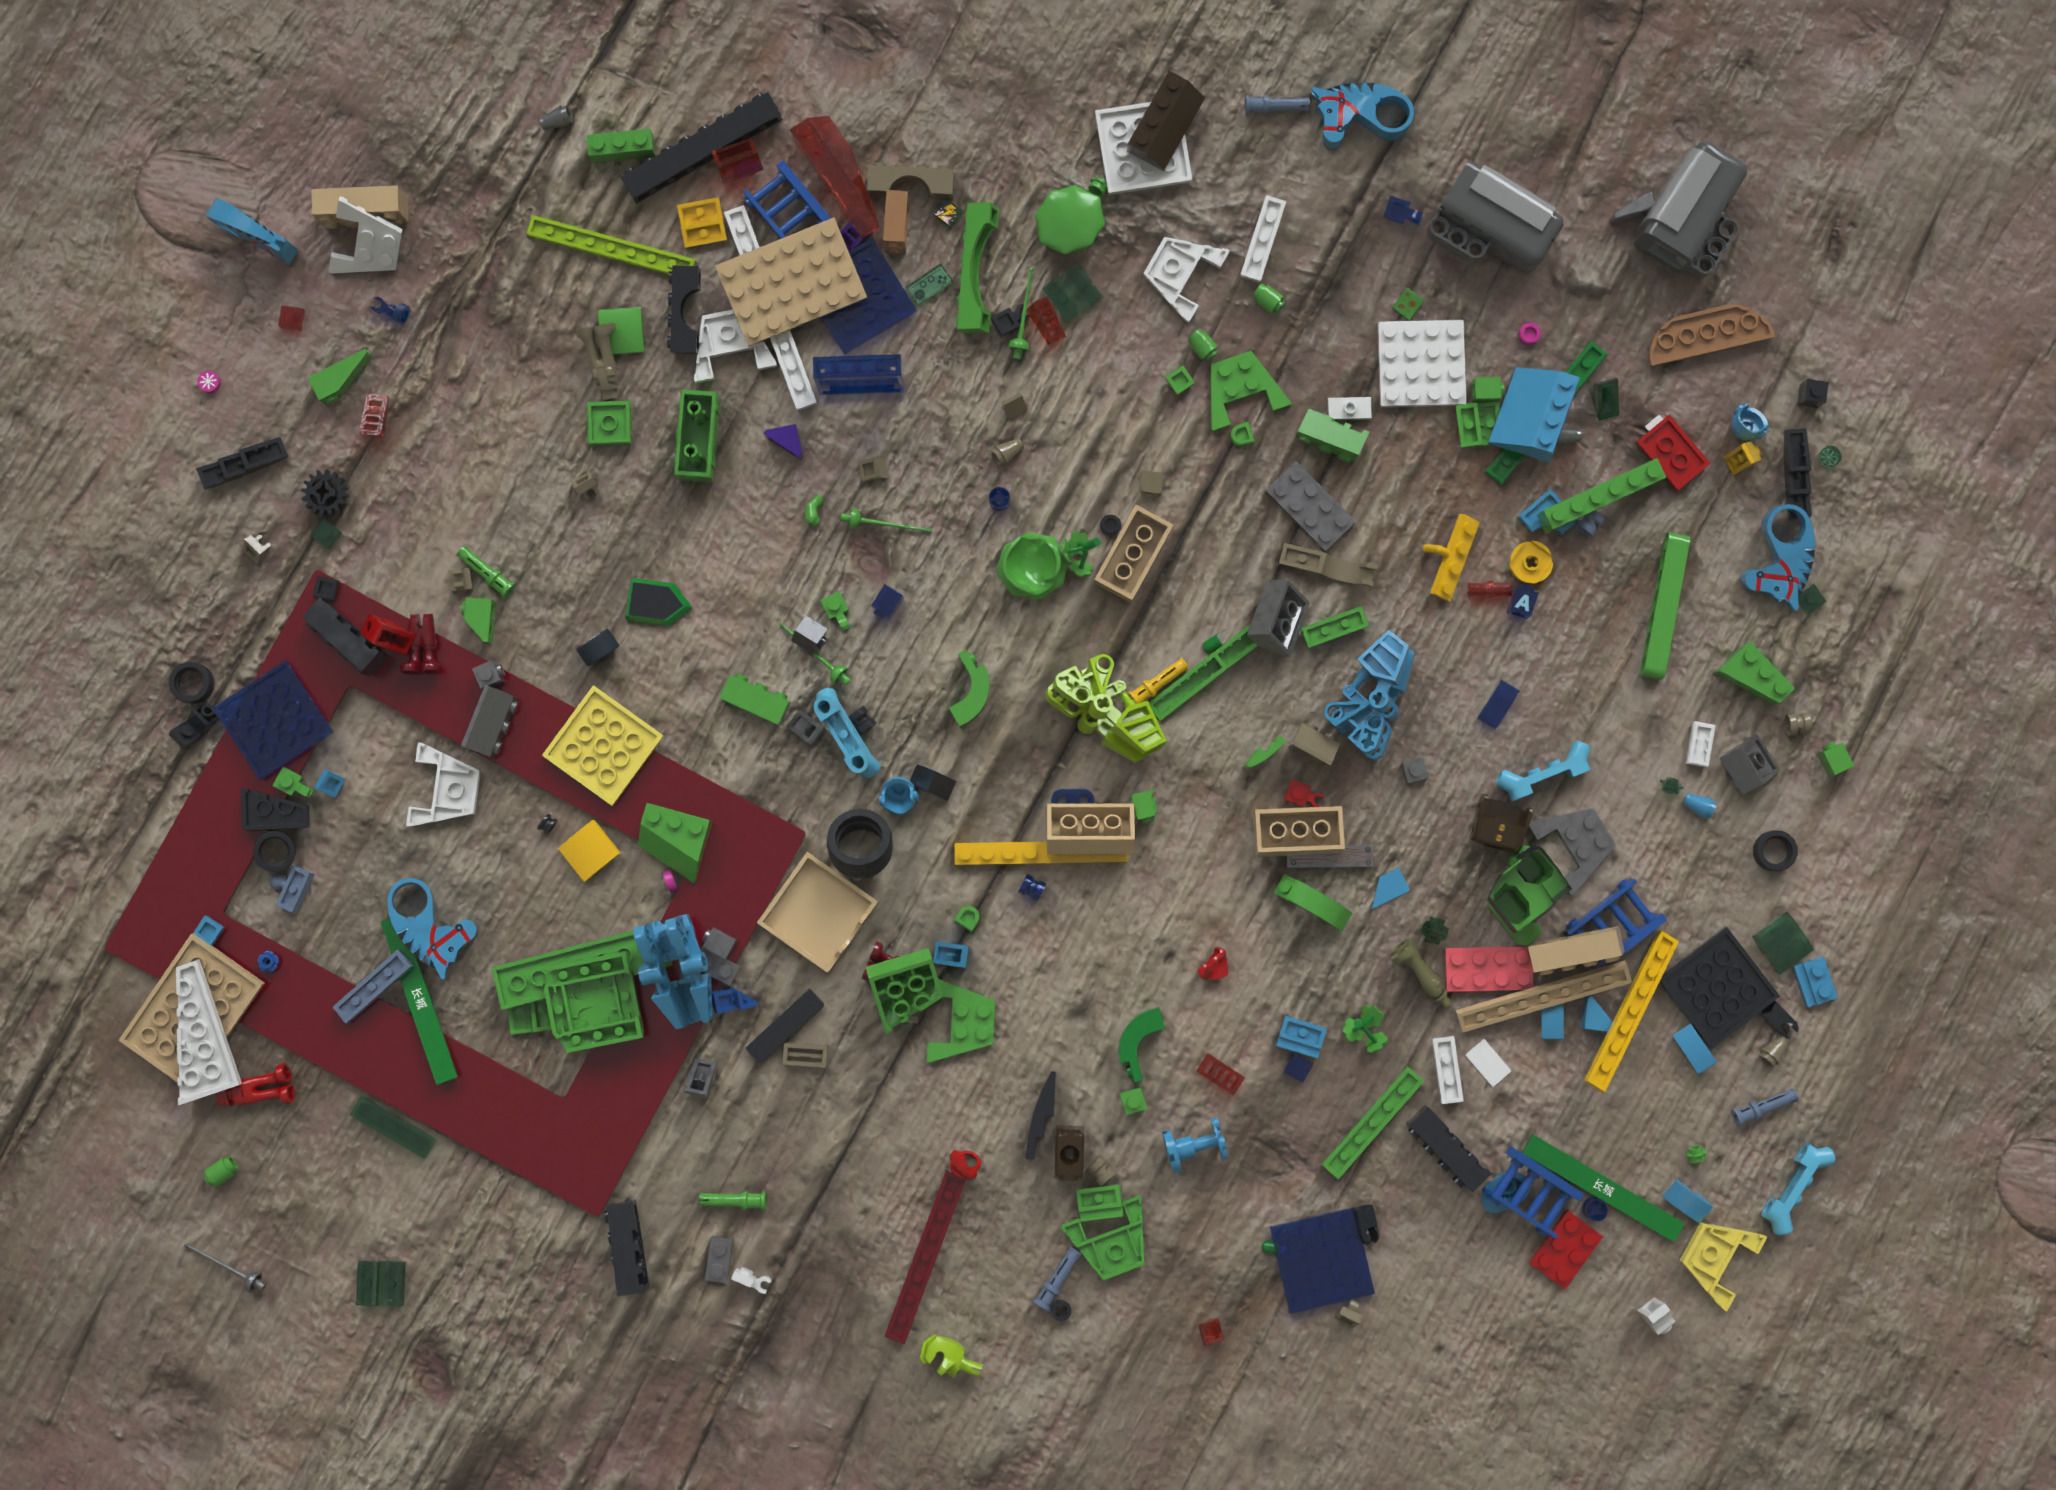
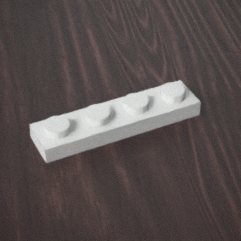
[1240,195,1286,283]

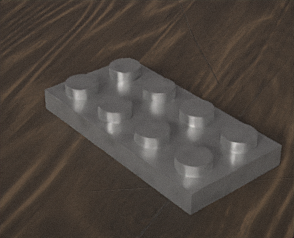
[1265,461,1356,552]

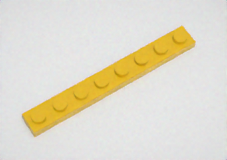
[955,842,1128,865]
[1584,930,1679,1092]

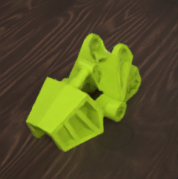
[1045,654,1167,763]

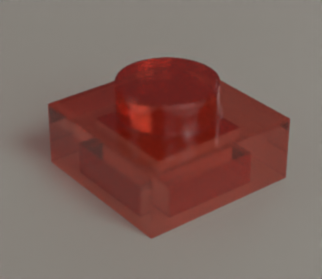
[278,306,305,331]
[1198,1318,1224,1346]

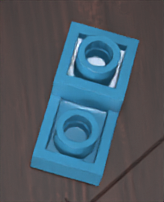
[1541,1003,1564,1040]
[1672,1024,1717,1075]
[1662,1179,1714,1223]

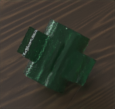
[1421,917,1449,945]

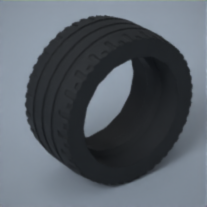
[827,809,893,879]

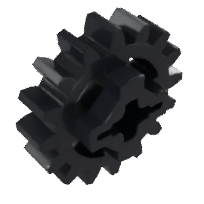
[301,469,350,517]

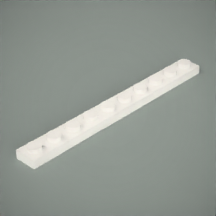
[724,205,817,411]

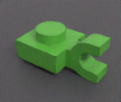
[820,591,851,631]
[272,767,315,798]

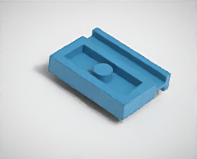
[1792,957,1838,1008]
[1276,1015,1327,1059]

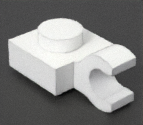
[731,1267,772,1294]

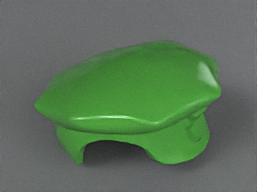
[1035,185,1105,255]
[997,532,1069,600]

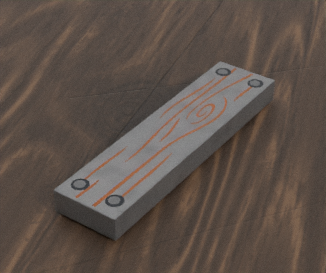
[1286,845,1374,868]

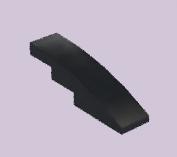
[1784,428,1812,519]
[196,437,288,490]
[1026,1071,1056,1159]

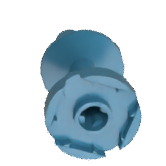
[1162,1117,1228,1174]

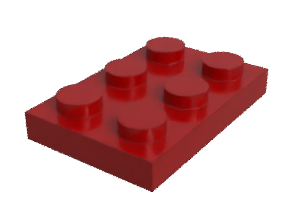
[1635,415,1711,492]
[1528,1209,1604,1290]

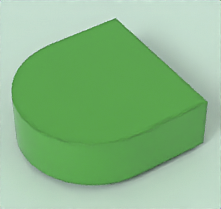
[1230,422,1255,447]
[954,906,980,932]

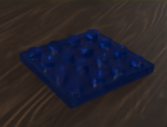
[821,238,917,355]
[213,660,334,780]
[1269,1207,1375,1314]

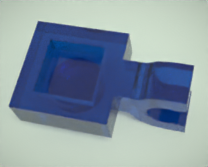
[1383,196,1423,225]

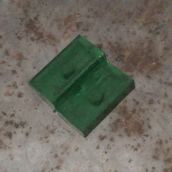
[1042,263,1104,322]
[1752,912,1814,975]
[356,1260,406,1307]

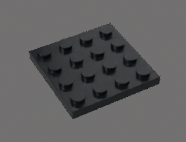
[1659,927,1780,1049]

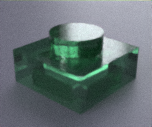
[310,518,342,549]
[1798,584,1827,614]

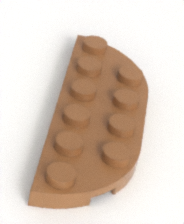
[1648,305,1775,368]

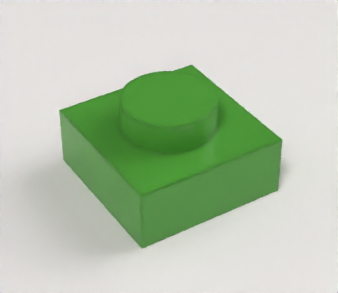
[1165,366,1195,396]

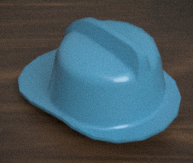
[1481,1171,1530,1213]

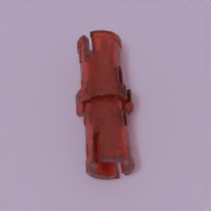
[1467,581,1513,598]

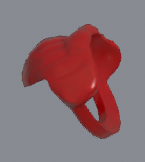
[1197,947,1228,980]
[949,1150,981,1181]

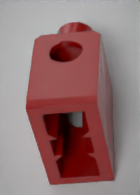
[361,614,415,655]

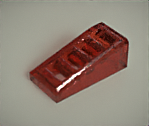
[1027,296,1066,345]
[360,394,389,439]
[1196,1053,1245,1096]

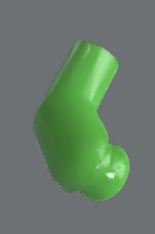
[805,494,825,527]

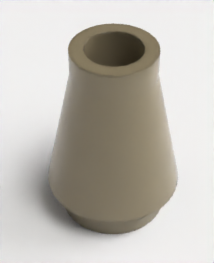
[991,438,1024,466]
[1759,1035,1790,1068]

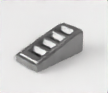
[1609,192,1655,224]

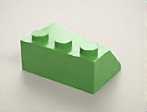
[638,803,713,884]
[866,948,943,1034]

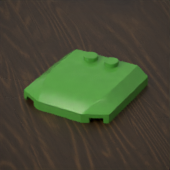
[544,951,644,1053]

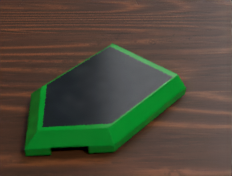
[626,578,693,626]

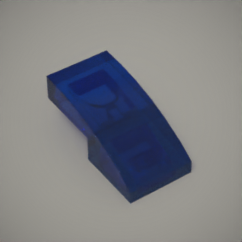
[1477,679,1520,729]

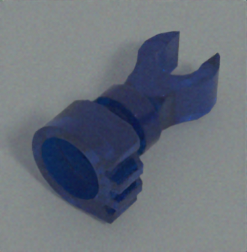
[370,297,411,324]

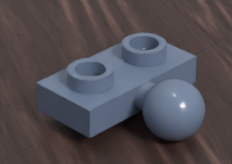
[270,865,315,914]

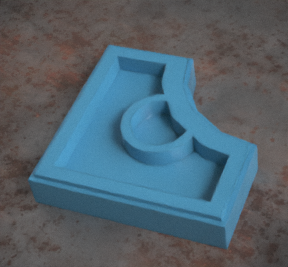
[1517,488,1578,535]

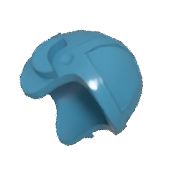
[1731,403,1769,442]
[879,776,919,815]

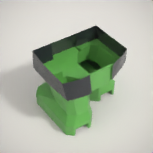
[1487,845,1572,946]

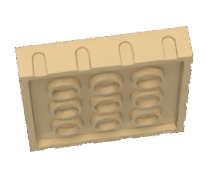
[757,852,879,973]

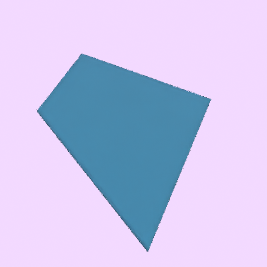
[1372,868,1410,909]

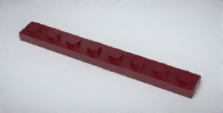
[884,1170,966,1344]

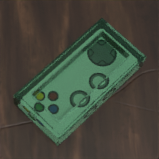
[906,263,953,306]

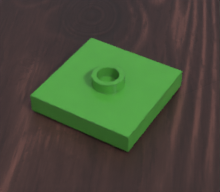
[587,401,632,446]

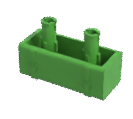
[674,390,721,483]

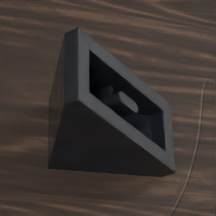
[910,764,957,801]

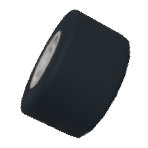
[576,629,619,666]

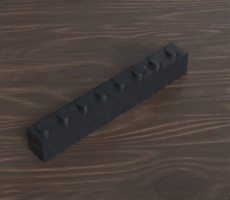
[621,92,783,204]

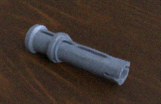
[1244,95,1310,115]
[1731,1088,1799,1128]
[1033,1246,1082,1312]

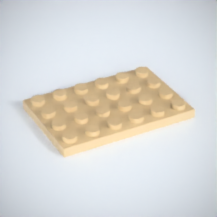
[715,217,867,346]
[118,933,265,1083]

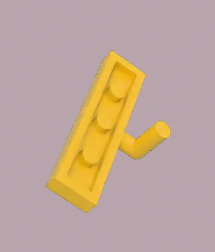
[1423,514,1480,602]

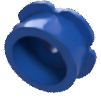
[257,951,279,972]

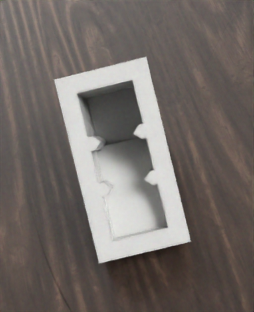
[1637,1297,1676,1335]

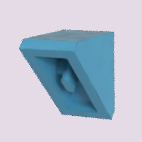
[933,942,969,968]
[1580,995,1612,1032]

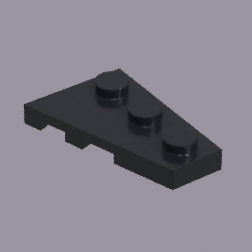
[241,787,310,831]

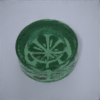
[1818,446,1841,468]

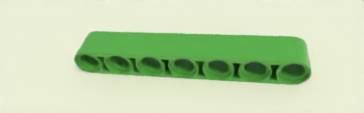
[1640,532,1690,680]

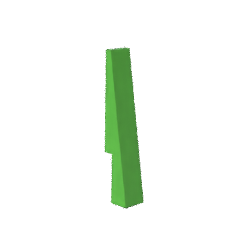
[1149,625,1258,721]

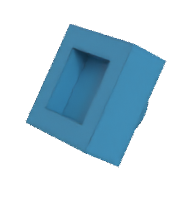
[314,769,346,798]
[194,916,225,946]

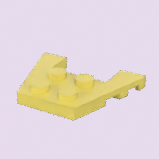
[1679,1222,1767,1312]

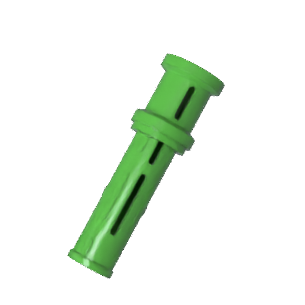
[456,546,516,599]
[699,1191,767,1211]

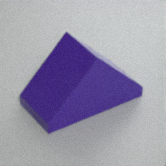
[764,424,803,460]

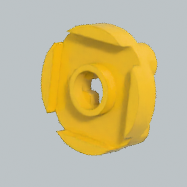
[1508,541,1553,585]

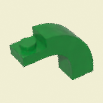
[1118,1007,1165,1082]

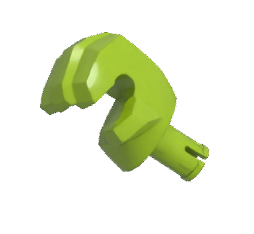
[920,1334,983,1379]

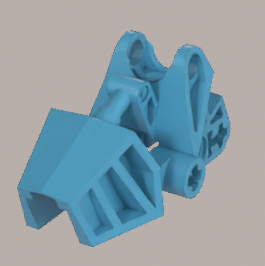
[1324,629,1415,761]
[633,914,713,1029]

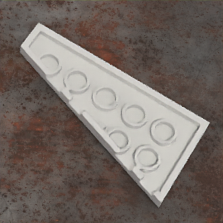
[176,959,242,1105]

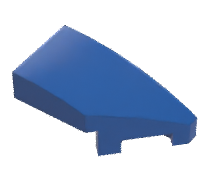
[712,987,758,1015]

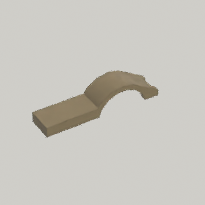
[1279,543,1379,587]

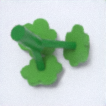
[1060,531,1100,577]
[1342,1005,1388,1053]

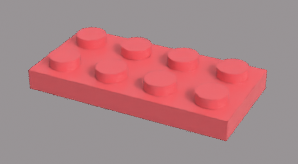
[1444,946,1534,992]

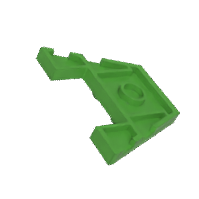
[1210,351,1291,432]
[927,979,995,1062]
[1061,1195,1144,1280]

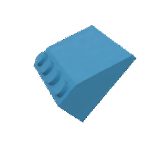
[1488,367,1580,463]

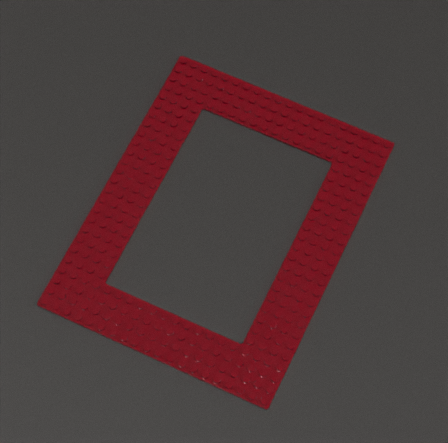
[105,570,806,1216]

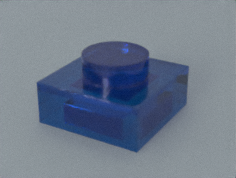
[1283,1053,1313,1083]

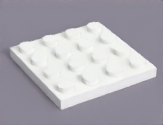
[1095,102,1192,195]
[1377,320,1466,408]

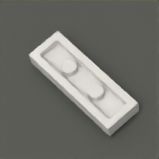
[1431,1036,1464,1104]

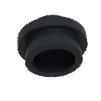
[1100,515,1121,536]

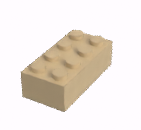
[311,185,408,229]
[1094,505,1173,603]
[1047,804,1135,854]
[1253,806,1345,857]
[1528,926,1625,975]

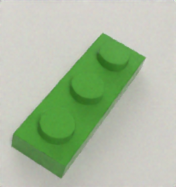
[1300,606,1369,649]

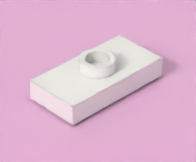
[1327,397,1372,420]
[1685,721,1716,768]

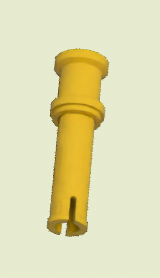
[1127,658,1189,704]

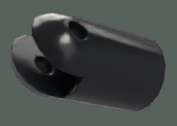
[1761,1001,1799,1038]
[1353,1204,1380,1245]

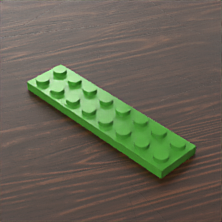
[491,931,673,1010]

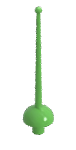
[1008,268,1033,359]
[840,508,932,533]
[780,623,851,686]

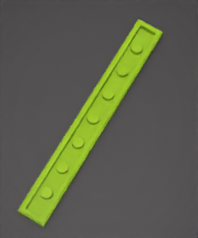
[526,215,696,275]

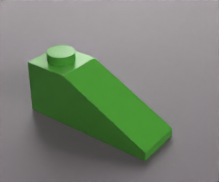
[308,349,372,405]

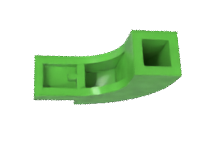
[949,649,989,728]
[1274,874,1352,932]

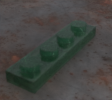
[350,1096,437,1159]

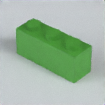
[587,129,656,163]
[719,673,791,726]

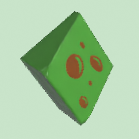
[1392,288,1424,320]

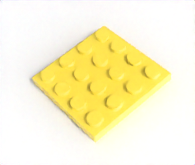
[542,685,664,806]

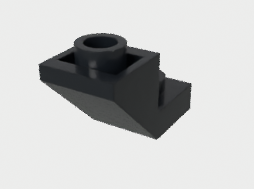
[169,701,222,750]

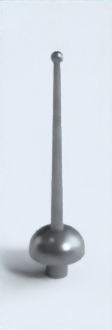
[184,1243,267,1293]

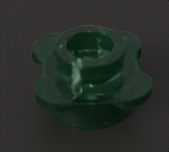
[1660,777,1684,794]

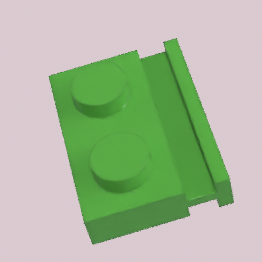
[1076,1184,1124,1222]

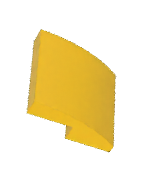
[677,197,727,248]
[558,820,621,882]

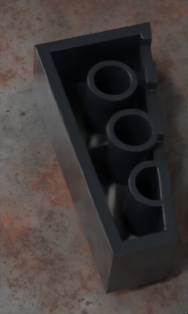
[303,598,389,675]
[1406,1105,1492,1192]
[604,1199,650,1297]

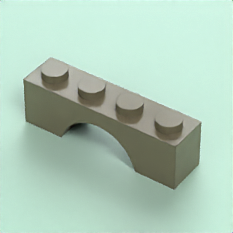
[867,163,954,200]

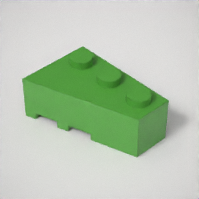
[1296,409,1370,463]
[1713,641,1795,705]

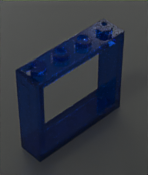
[813,354,905,395]

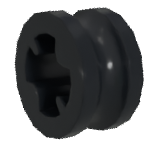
[537,814,558,835]
[1052,1300,1071,1321]

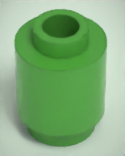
[1252,283,1285,314]
[1187,329,1218,361]
[204,1156,239,1188]

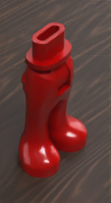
[215,1063,295,1107]

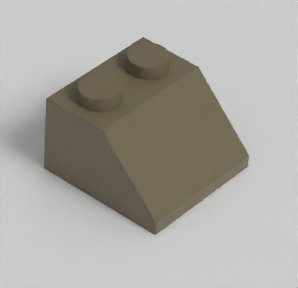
[1288,722,1340,768]

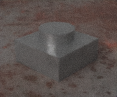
[1401,757,1429,784]

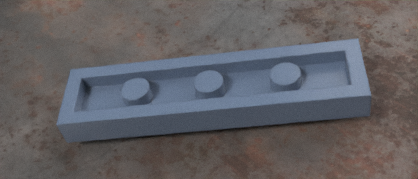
[333,950,414,1024]

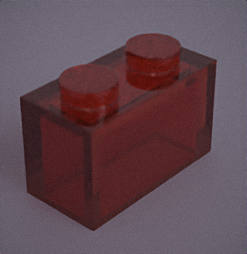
[712,138,763,184]

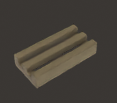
[782,1042,828,1068]

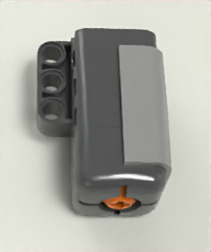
[1634,141,1747,279]
[1427,160,1564,273]

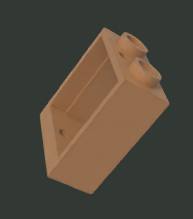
[883,190,910,256]

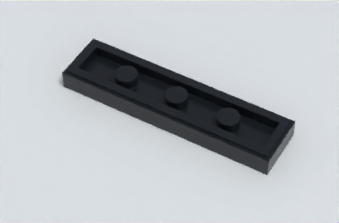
[745,989,825,1063]

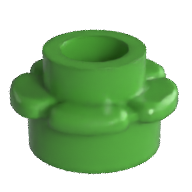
[1088,177,1108,197]
[1686,1145,1707,1163]

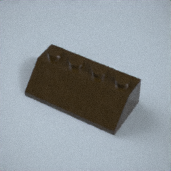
[1127,70,1205,171]

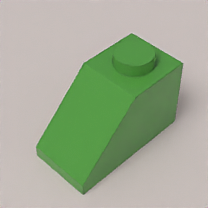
[461,597,496,644]

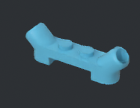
[814,688,880,779]
[1496,741,1591,801]
[1761,1143,1836,1235]

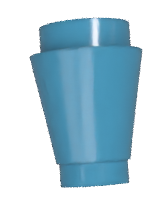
[1682,793,1717,819]

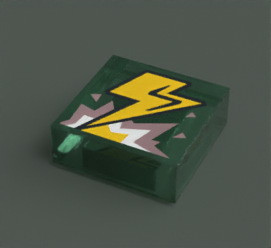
[933,198,963,229]

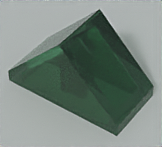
[1589,378,1619,420]

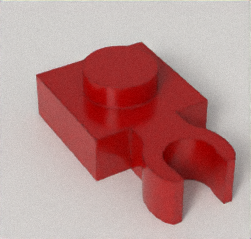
[1283,779,1324,807]

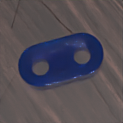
[1051,789,1094,804]

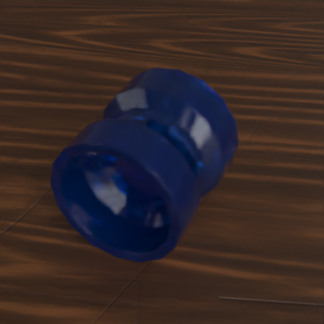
[989,487,1010,511]
[1018,874,1047,902]
[1582,1197,1608,1221]

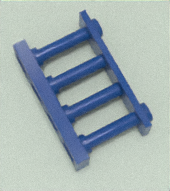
[743,160,831,239]
[1563,878,1667,970]
[1482,1146,1584,1238]

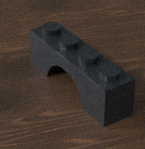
[667,265,701,355]

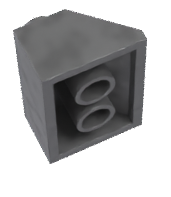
[1247,579,1310,657]
[461,685,519,758]

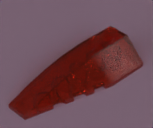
[790,116,879,238]

